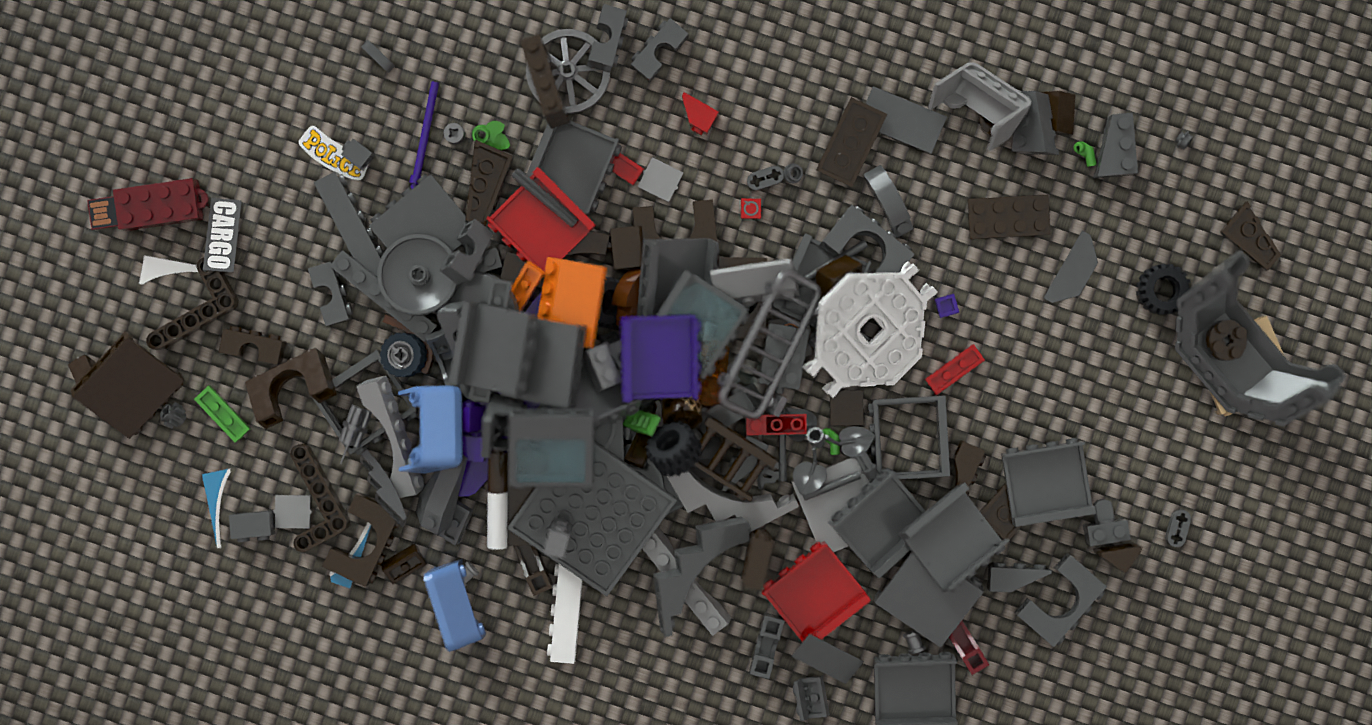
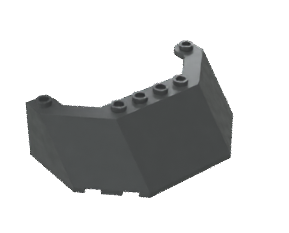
[1175,249,1347,426]

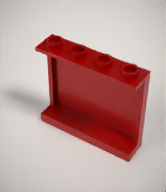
[486,167,596,272]
[762,541,871,642]

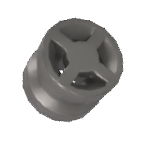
[444,123,465,145]

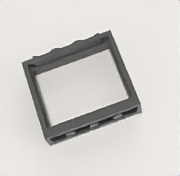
[313,350,420,455]
[868,395,950,479]

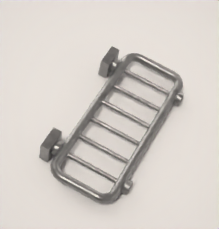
[718,270,821,419]

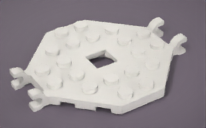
[803,261,937,398]

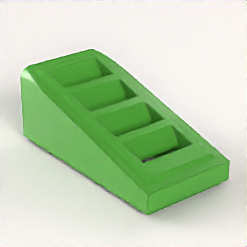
[623,410,660,436]

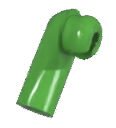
[1073,141,1097,167]
[822,428,840,455]

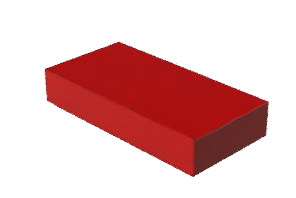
[612,153,644,186]

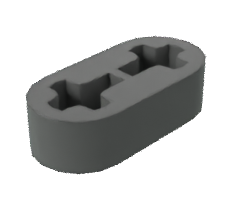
[361,40,395,73]
[747,166,784,191]
[1165,509,1191,547]

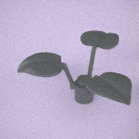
[786,407,875,495]

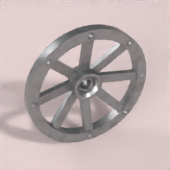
[526,29,610,114]

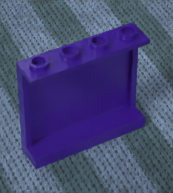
[621,315,701,402]

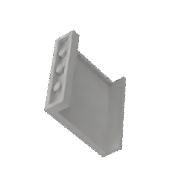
[791,458,870,552]

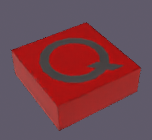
[741,198,761,219]

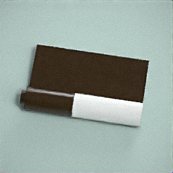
[487,449,549,550]

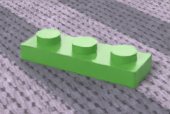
[194,385,251,443]

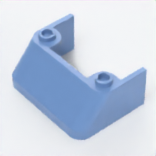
[398,386,462,474]
[424,559,486,652]

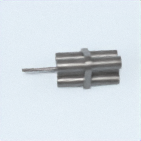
[338,405,372,465]

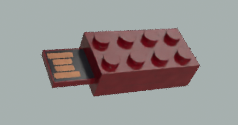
[87,178,209,231]

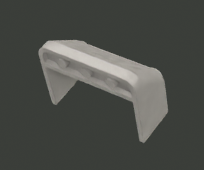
[928,63,1031,151]

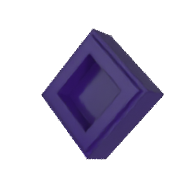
[934,294,960,318]

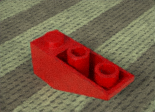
[745,414,807,436]

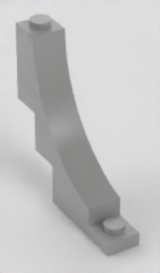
[666,469,799,531]

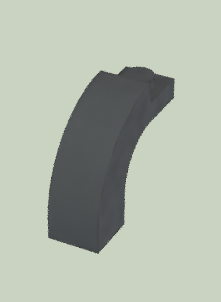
[863,165,914,238]
[425,329,464,398]

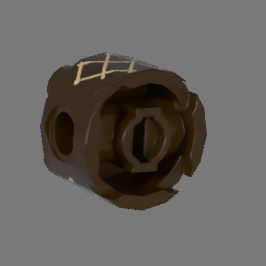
[661,393,702,429]

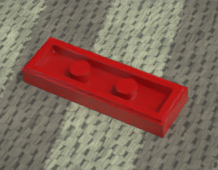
[924,344,985,395]

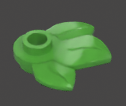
[472,121,510,150]

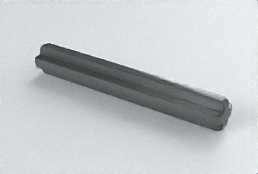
[512,169,578,227]

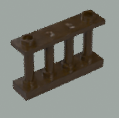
[693,415,777,502]

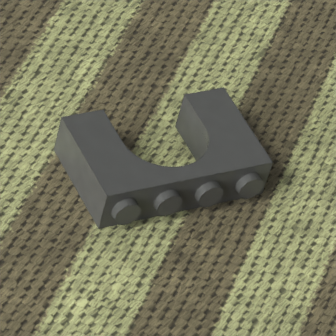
[820,204,915,273]
[1014,553,1107,647]

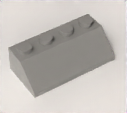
[710,259,800,309]

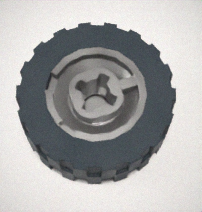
[380,333,427,377]

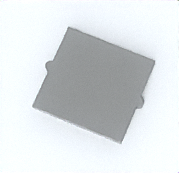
[638,157,683,202]
[273,495,313,529]

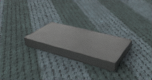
[865,86,947,155]

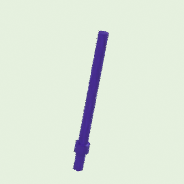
[409,81,439,189]

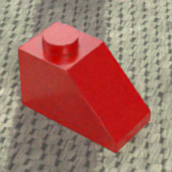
[682,92,719,136]

